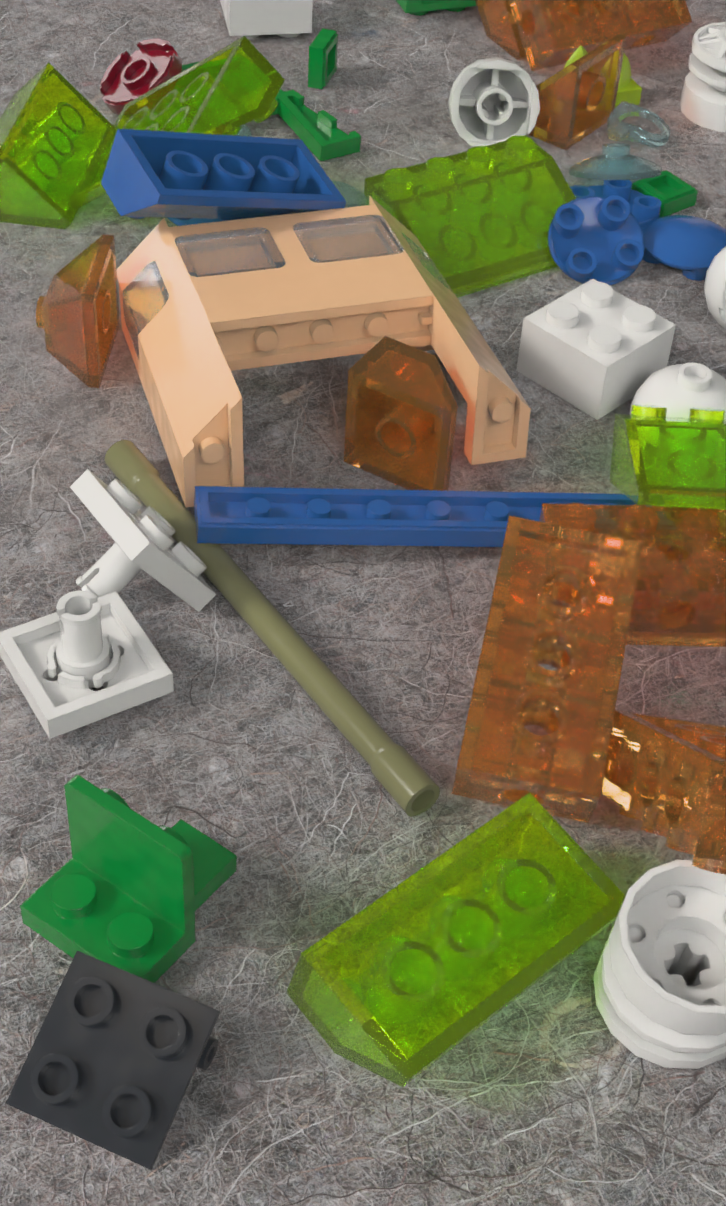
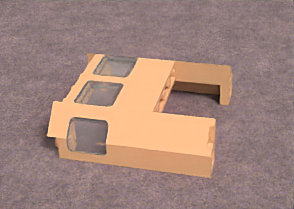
[115,195,531,508]

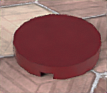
[100,38,182,117]

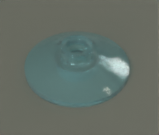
[569,143,662,180]

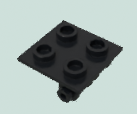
[6,951,220,1170]

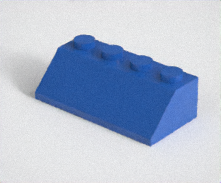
[101,129,347,221]

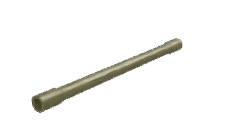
[105,440,440,817]

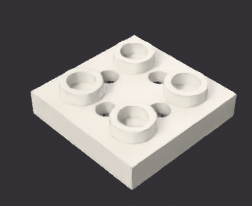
[70,469,217,612]
[0,590,174,739]

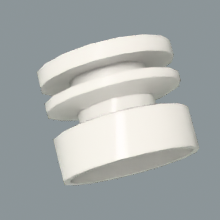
[680,22,726,132]
[594,859,726,1069]

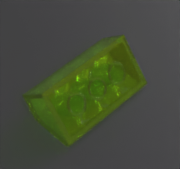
[0,62,116,229]
[286,792,625,1087]

